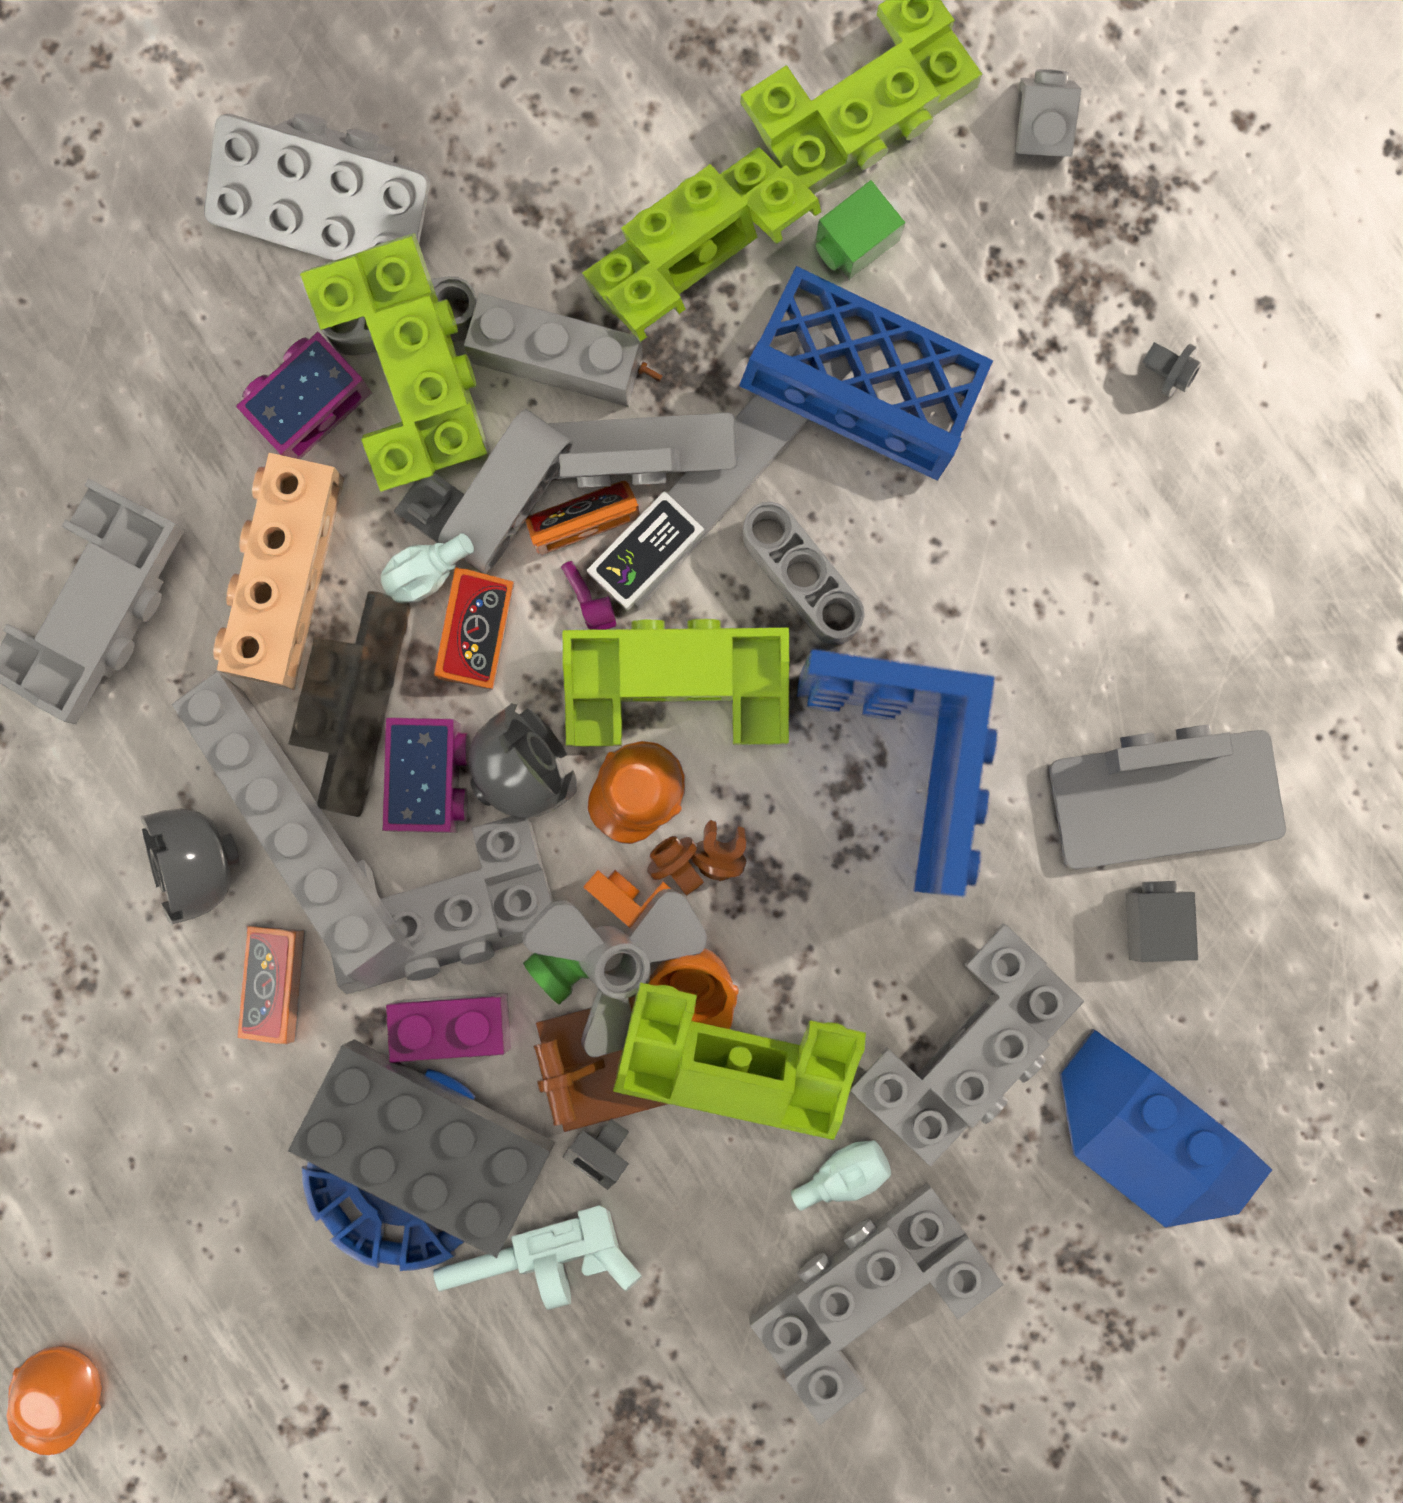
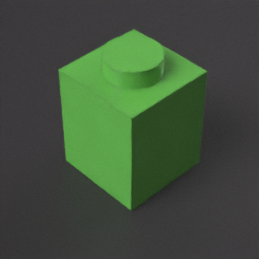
[815,180,906,280]

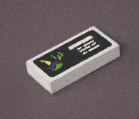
[587,491,704,611]

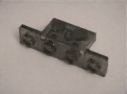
[288,591,411,817]

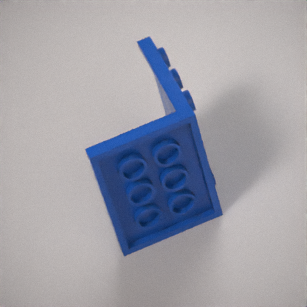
[796,649,997,897]

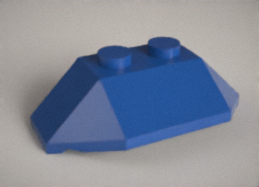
[1059,1029,1272,1228]

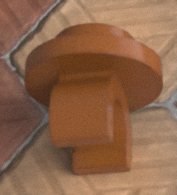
[691,820,747,881]
[647,836,704,896]

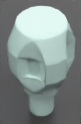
[381,533,474,604]
[791,1140,891,1211]

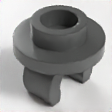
[1143,342,1202,397]

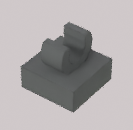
[394,473,464,543]
[562,1119,629,1190]

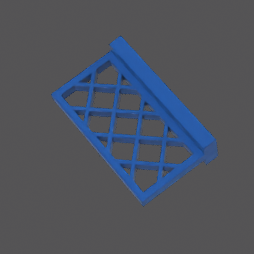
[739,266,993,481]

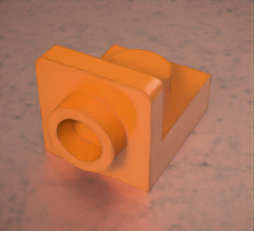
[583,870,671,928]

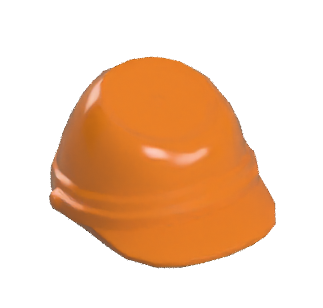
[588,741,685,844]
[648,948,739,1029]
[7,1346,102,1455]

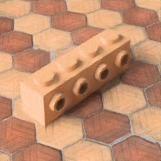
[213,453,345,690]

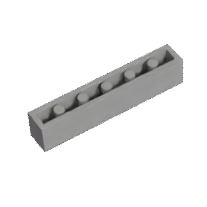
[172,671,416,987]

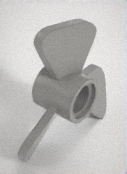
[522,889,707,1057]

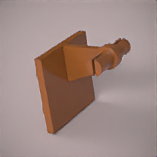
[533,995,667,1132]

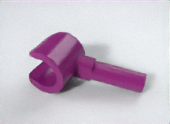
[561,561,617,630]

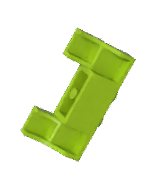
[740,0,982,194]
[582,147,822,342]
[300,233,489,492]
[562,619,789,747]
[613,982,866,1140]

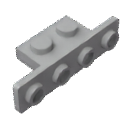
[548,413,737,488]

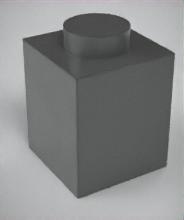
[1126,881,1198,962]

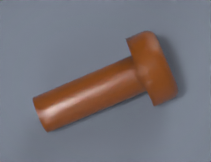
[638,362,663,382]

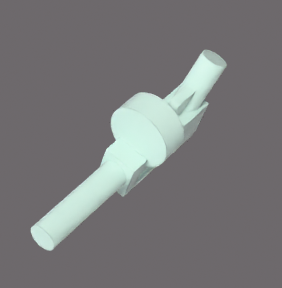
[433,1205,642,1310]

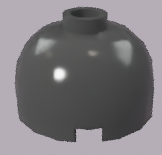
[469,703,577,818]
[141,808,239,925]

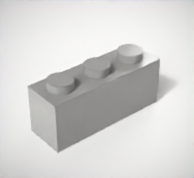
[464,293,643,407]

